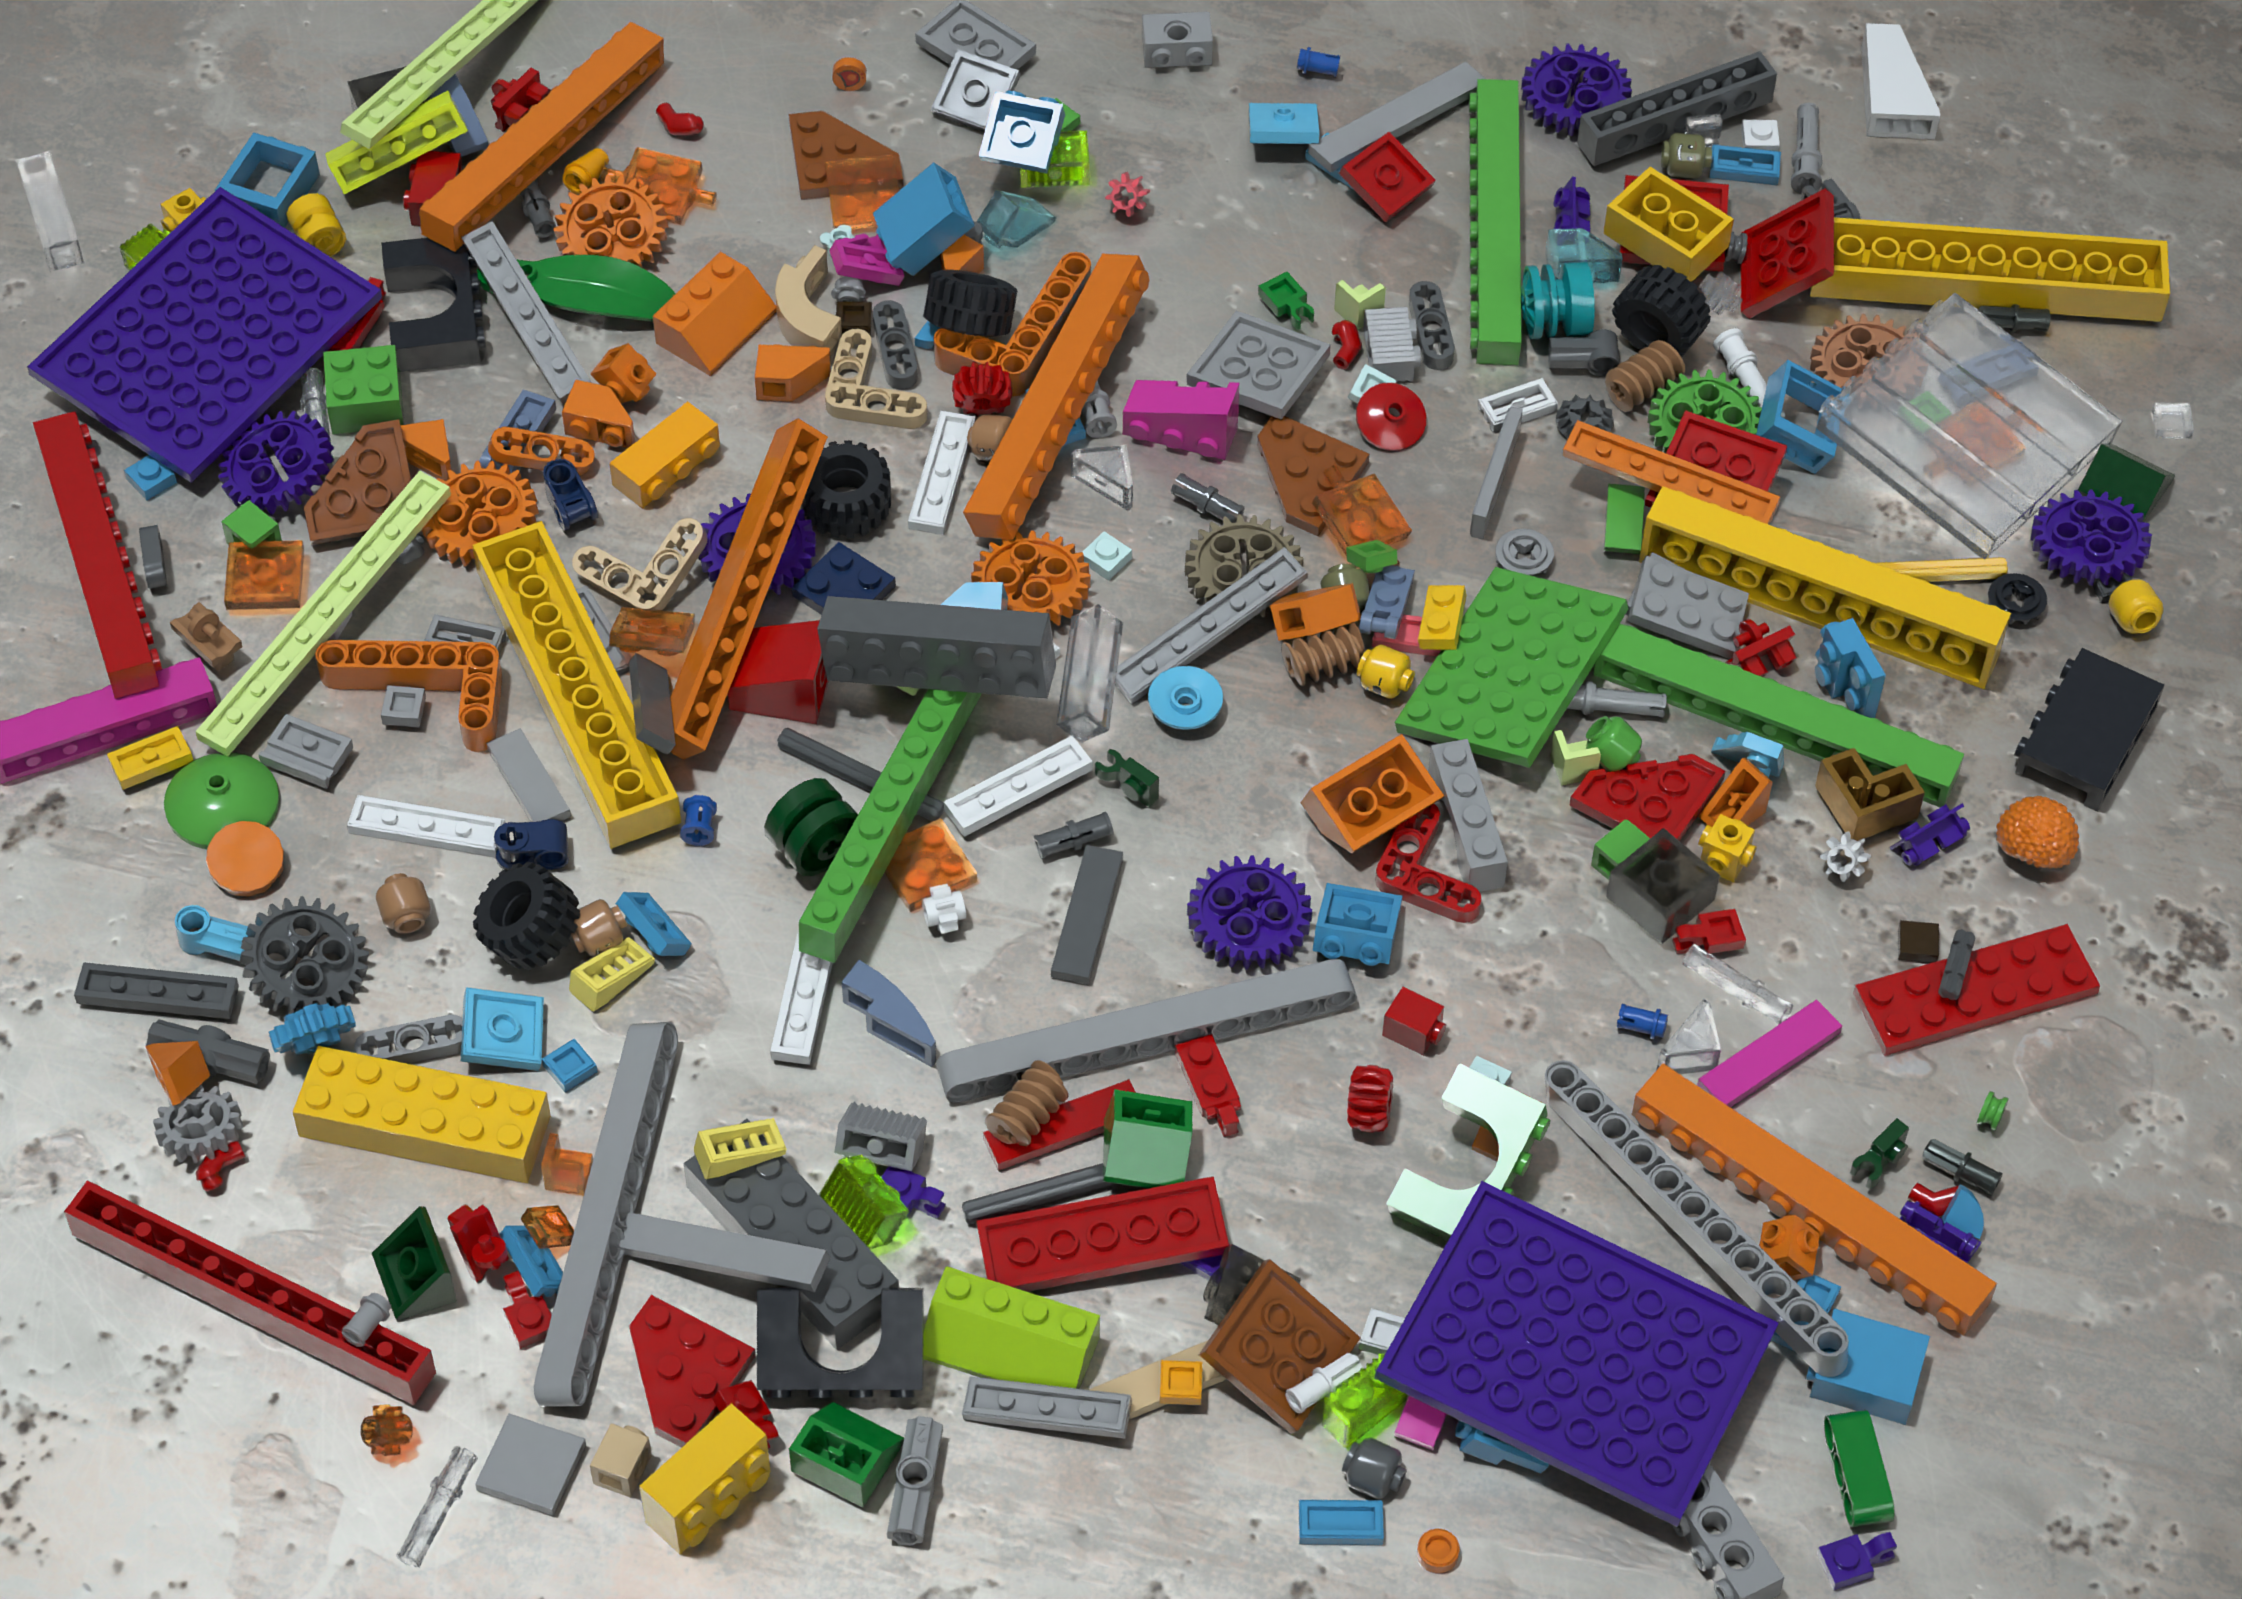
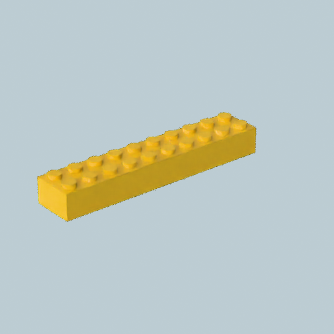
[1810,217,2170,322]
[1639,486,2011,689]
[472,521,681,849]

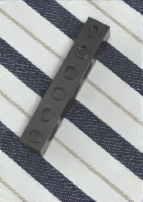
[1577,51,1777,166]

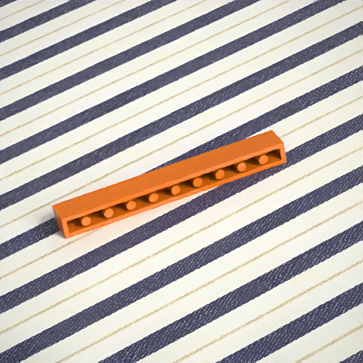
[419,22,664,252]
[963,253,1150,540]
[670,418,828,760]
[1632,1063,1997,1336]

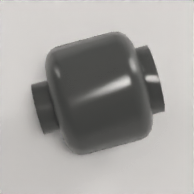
[1342,1438,1407,1499]

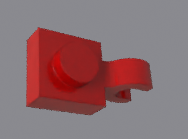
[1672,909,1746,954]
[503,1270,552,1349]
[713,1380,779,1450]

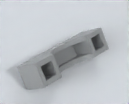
[1428,739,1508,892]

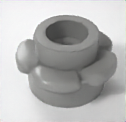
[831,276,866,302]

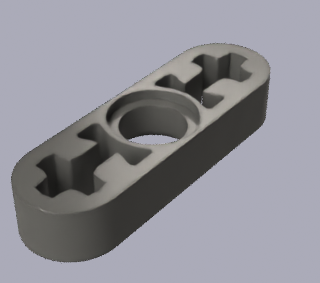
[1409,281,1455,370]
[873,300,918,390]

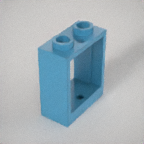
[215,132,320,228]
[1756,360,1848,474]

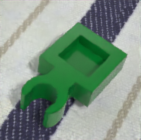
[1258,271,1314,330]

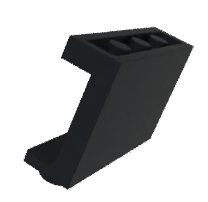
[2014,648,2165,812]

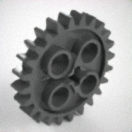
[239,896,369,1014]

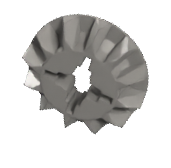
[1495,529,1554,576]

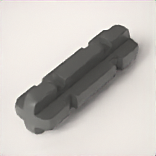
[1938,929,1976,1000]

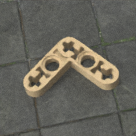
[825,329,927,429]
[572,518,707,616]

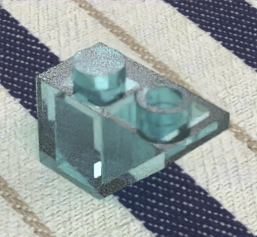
[1545,228,1623,283]

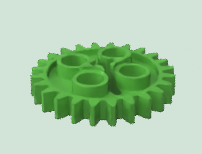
[1647,369,1762,453]

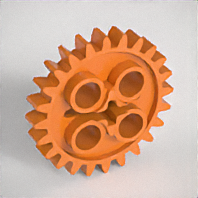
[554,175,668,268]
[422,461,539,567]
[971,530,1091,626]

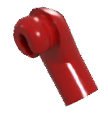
[656,103,704,136]
[1332,320,1362,370]
[196,1141,245,1192]
[1908,1183,1959,1217]

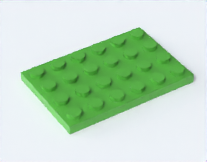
[1394,567,1629,768]

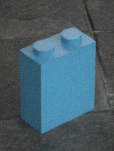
[873,162,975,276]
[1806,1309,1930,1425]

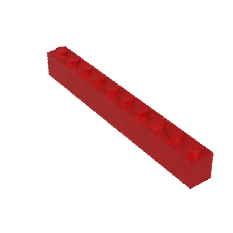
[33,411,163,699]
[64,1180,436,1405]

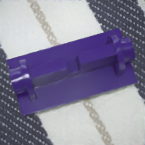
[1553,176,1591,250]
[1889,803,1970,866]
[1900,1201,1982,1264]

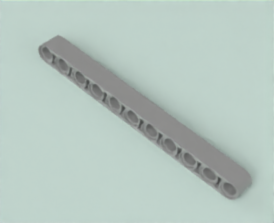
[936,959,1357,1102]
[534,1022,678,1407]
[1545,1060,1849,1377]

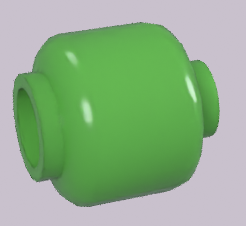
[1586,716,1642,772]

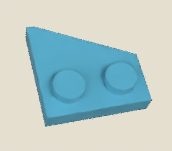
[1711,732,1784,778]

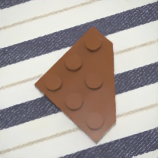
[789,111,904,200]
[1257,416,1370,536]
[304,419,411,545]

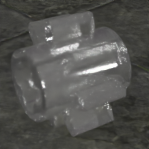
[1698,272,1743,315]

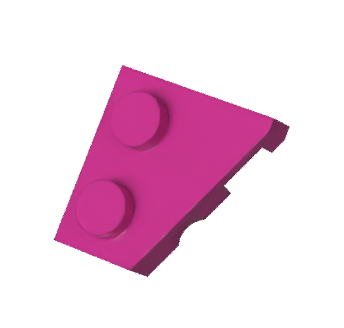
[829,233,905,286]

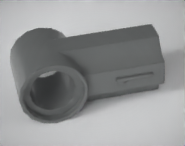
[1548,329,1619,377]

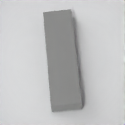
[1470,406,1523,540]
[962,1376,1132,1439]

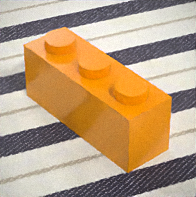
[609,401,720,509]

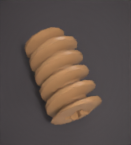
[1605,340,1685,412]
[1281,622,1364,686]
[985,1060,1069,1146]

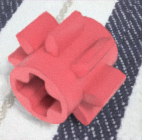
[1105,172,1150,217]

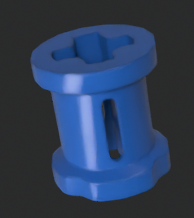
[680,795,717,846]

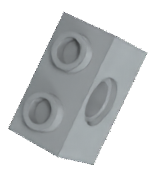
[1142,12,1213,68]

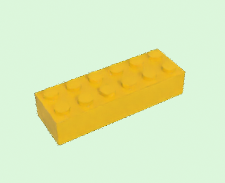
[292,1046,551,1184]

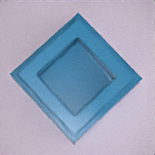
[542,1038,598,1092]

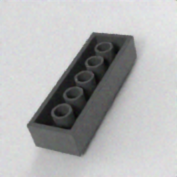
[817,596,1056,699]
[684,1119,899,1350]

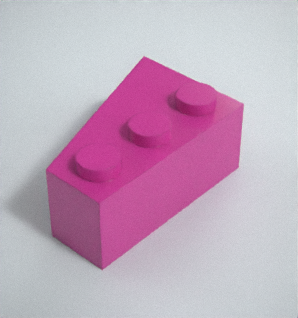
[1122,380,1240,460]

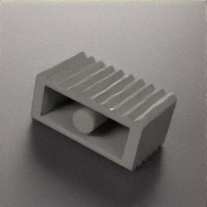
[1363,307,1421,382]
[834,1101,927,1171]

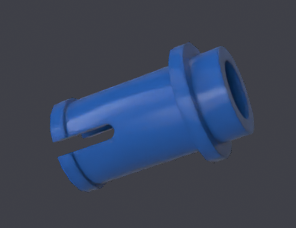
[1297,47,1341,77]
[1617,1003,1668,1039]

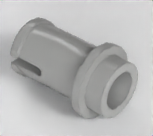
[342,1293,391,1347]

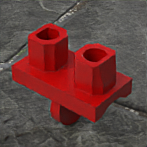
[491,67,551,132]
[1725,619,1797,677]
[447,1204,509,1282]

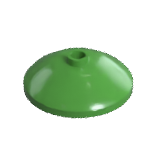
[164,752,280,849]

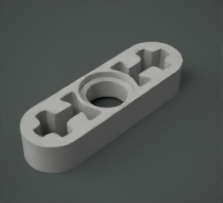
[354,1015,463,1064]

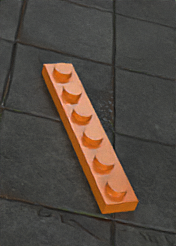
[1563,420,1780,525]

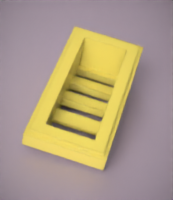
[569,937,655,1012]
[694,1118,787,1179]

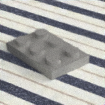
[915,0,1036,70]
[1627,555,1749,659]

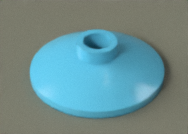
[1148,666,1223,730]

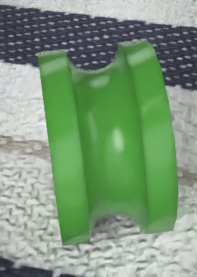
[1977,1091,2009,1131]

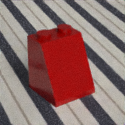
[727,620,829,724]

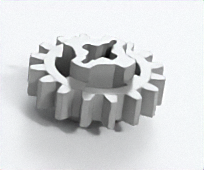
[153,1085,243,1163]

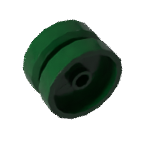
[764,778,858,876]

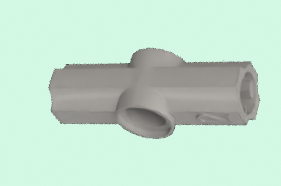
[887,1416,943,1546]

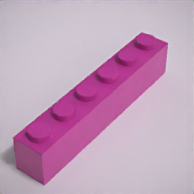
[0,657,217,784]

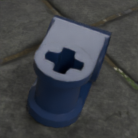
[543,459,598,531]
[494,819,569,871]

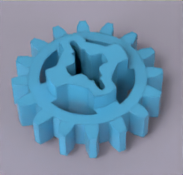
[268,1003,356,1055]

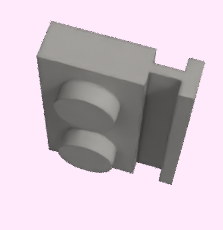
[259,714,354,789]

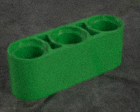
[1824,1410,1895,1527]

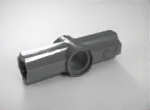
[146,1019,270,1084]

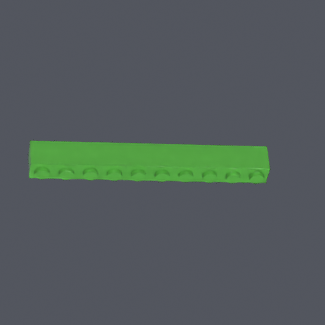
[1469,79,1521,365]
[1594,623,1964,807]
[799,689,982,963]

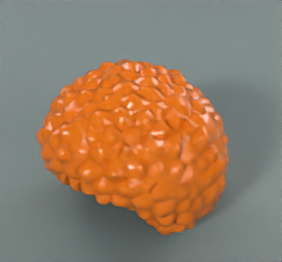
[1996,796,2079,869]

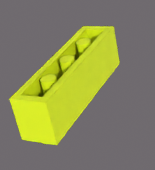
[325,91,468,195]

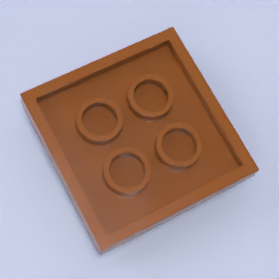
[1199,1259,1361,1434]

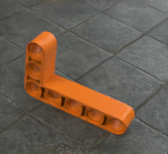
[934,252,1091,397]
[315,640,502,752]

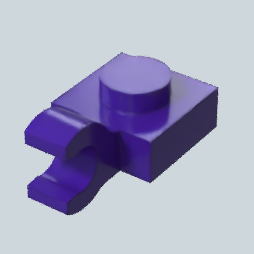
[871,1166,946,1218]
[1817,1532,1897,1590]

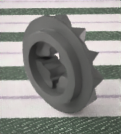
[1556,394,1613,438]

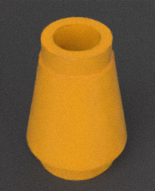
[563,148,609,194]

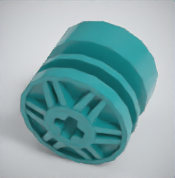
[1521,261,1595,340]

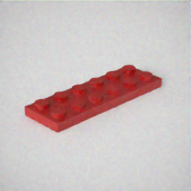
[1853,924,2100,1056]
[976,1176,1230,1292]

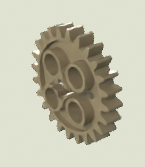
[1184,514,1304,617]

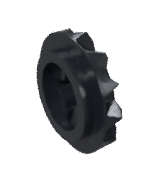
[1987,573,2047,625]

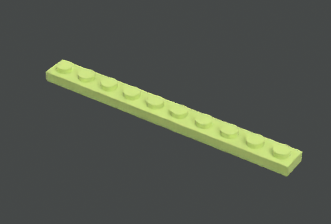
[340,0,538,149]
[195,471,451,757]

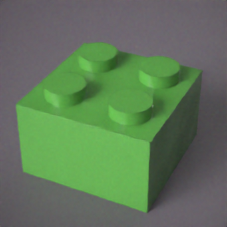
[323,345,404,435]

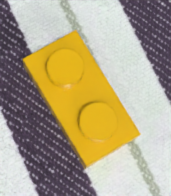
[1418,585,1467,650]
[107,726,194,790]

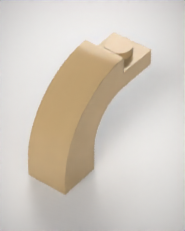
[775,245,842,357]

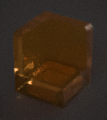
[541,1133,593,1196]

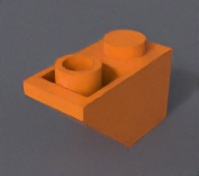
[755,344,831,402]
[562,380,635,448]
[1270,583,1361,641]

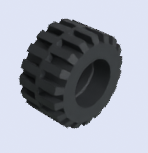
[1612,265,1711,357]
[923,270,1018,337]
[801,440,891,539]
[473,862,580,970]

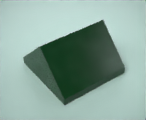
[2078,443,2175,522]
[371,1206,457,1320]

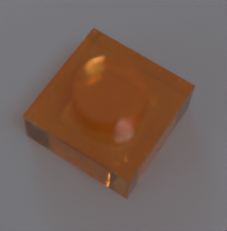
[520,1205,574,1249]

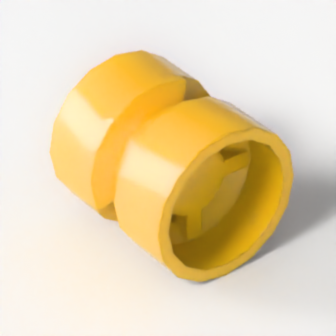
[286,193,346,257]

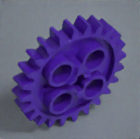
[1521,44,1632,136]
[218,411,334,515]
[2030,489,2152,585]
[698,494,816,598]
[1187,855,1312,970]

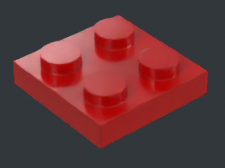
[1339,132,1436,222]

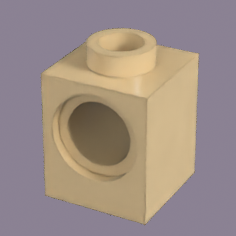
[590,1423,652,1498]

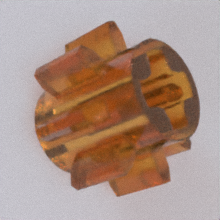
[360,1404,413,1456]

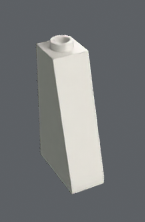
[1861,23,1940,139]

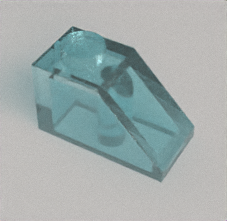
[977,190,1056,248]

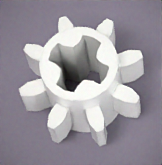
[1820,831,1871,882]
[922,884,966,934]

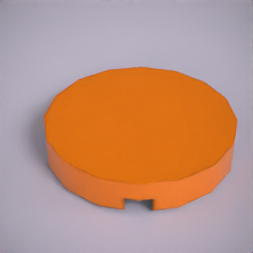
[206,821,285,897]

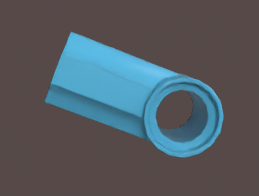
[175,905,248,961]

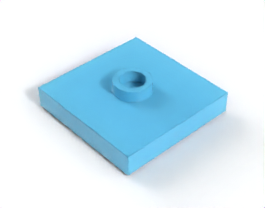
[1249,103,1319,144]
[461,987,544,1071]

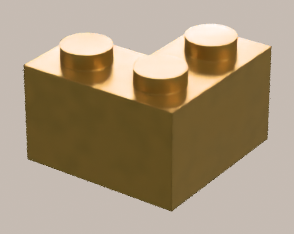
[1815,748,1925,841]

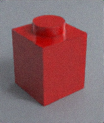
[1382,987,1446,1056]

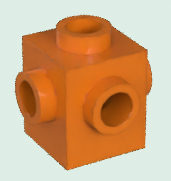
[590,343,656,404]
[1759,1215,1820,1281]

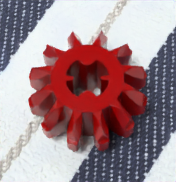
[952,361,1012,417]
[1347,1065,1394,1133]

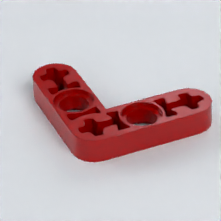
[1375,803,1482,923]

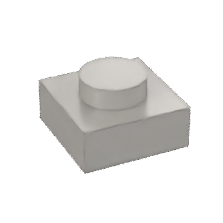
[381,685,426,727]

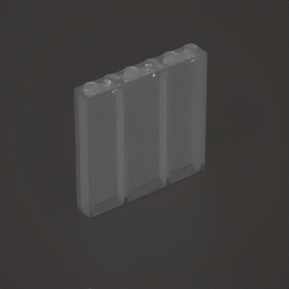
[1816,293,2122,560]

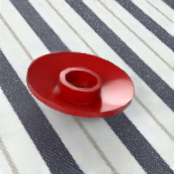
[1356,383,1427,451]

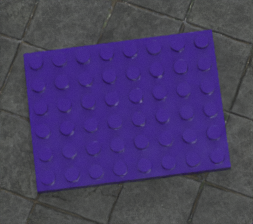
[27,187,382,483]
[1374,1181,1779,1527]

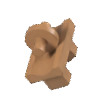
[170,602,243,671]

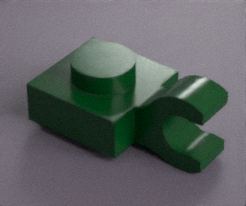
[1095,749,1159,808]
[1850,1118,1909,1189]

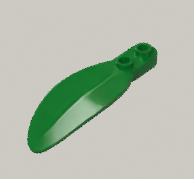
[477,255,676,322]

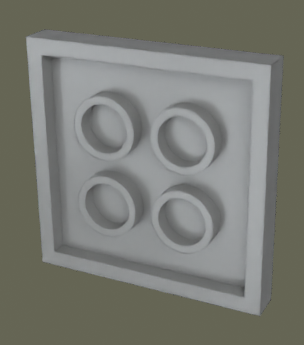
[1186,311,1331,420]

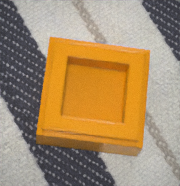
[1160,1360,1202,1405]

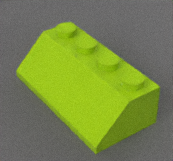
[924,1266,1100,1389]

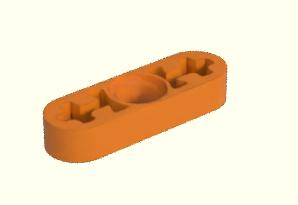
[488,427,595,476]

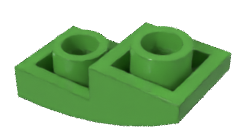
[1603,483,1645,554]

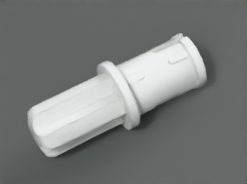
[1285,1353,1363,1414]

